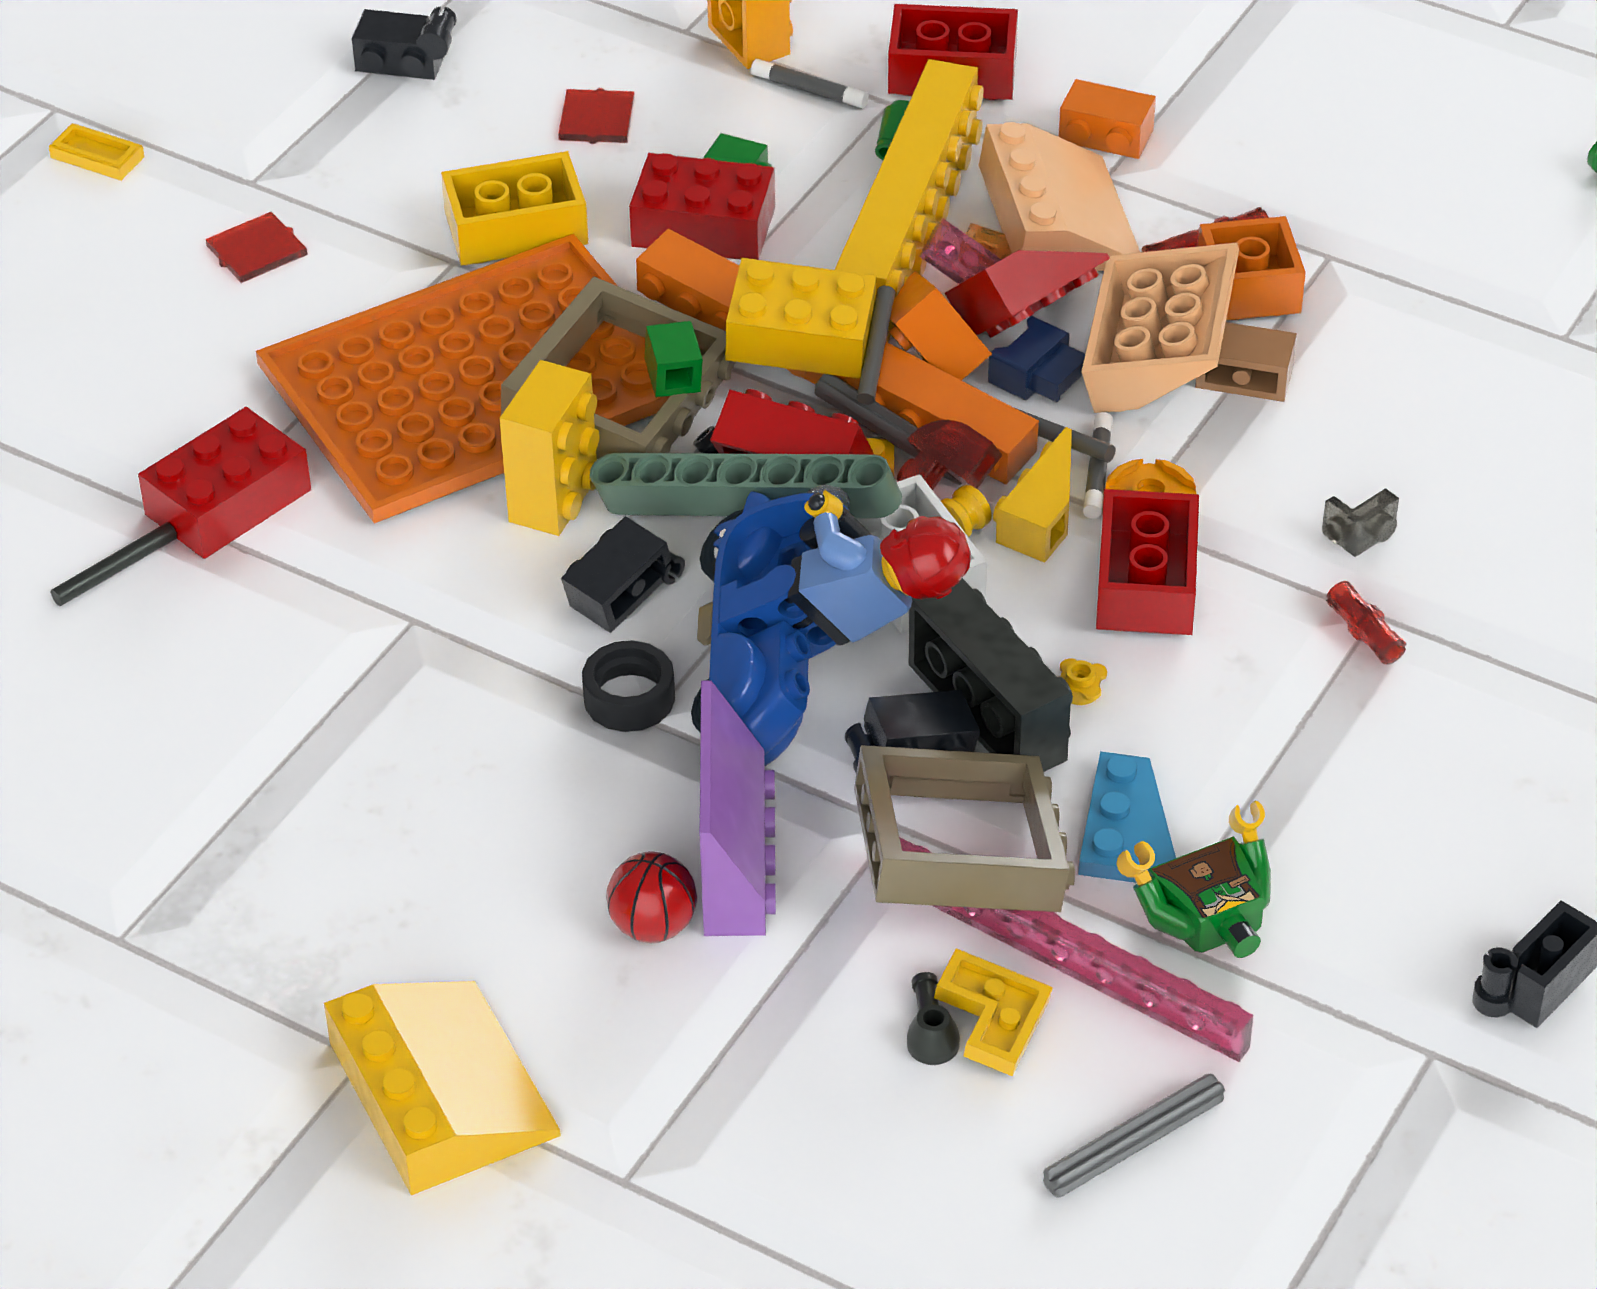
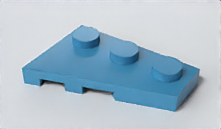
[1078,751,1176,883]

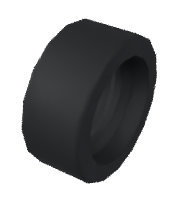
[582,640,675,732]

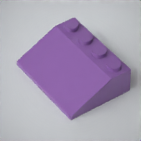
[700,680,776,936]

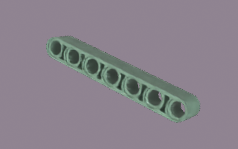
[589,453,902,518]

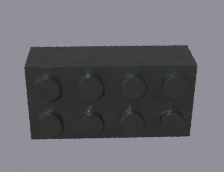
[908,578,1073,772]

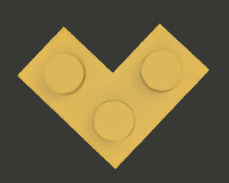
[934,948,1053,1076]

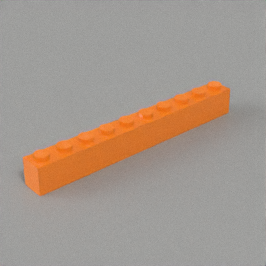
[636,229,1039,485]

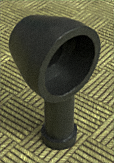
[907,972,960,1065]

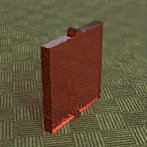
[558,88,635,144]
[205,211,308,283]

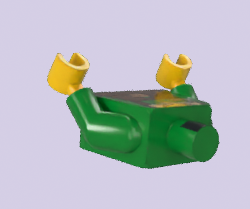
[1116,801,1271,958]

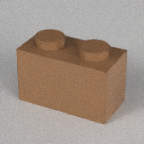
[1195,322,1297,402]

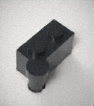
[352,6,457,80]
[561,516,685,633]
[845,690,981,773]
[1472,900,1597,1028]

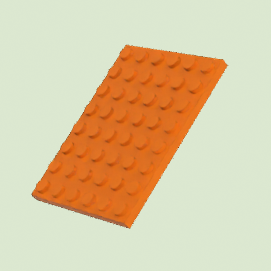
[256,234,670,523]

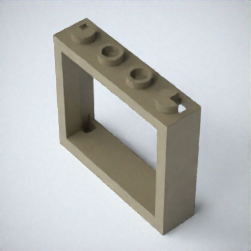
[501,276,736,459]
[854,745,1075,912]

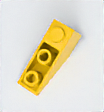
[993,427,1072,563]

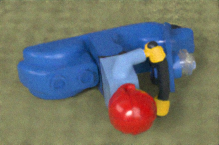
[691,485,971,766]

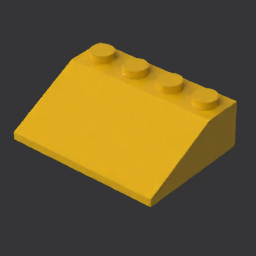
[324,981,561,1196]

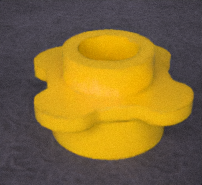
[1060,658,1107,705]

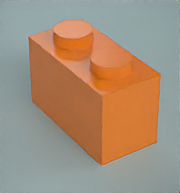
[1059,79,1156,159]

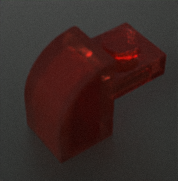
[896,420,1002,490]

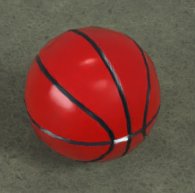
[606,851,698,943]

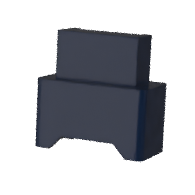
[988,315,1085,402]

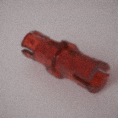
[1326,581,1407,665]

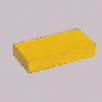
[49,123,145,181]

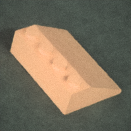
[979,122,1141,271]
[1082,243,1239,413]

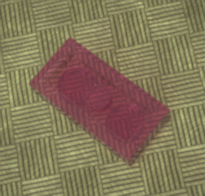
[919,218,1002,284]

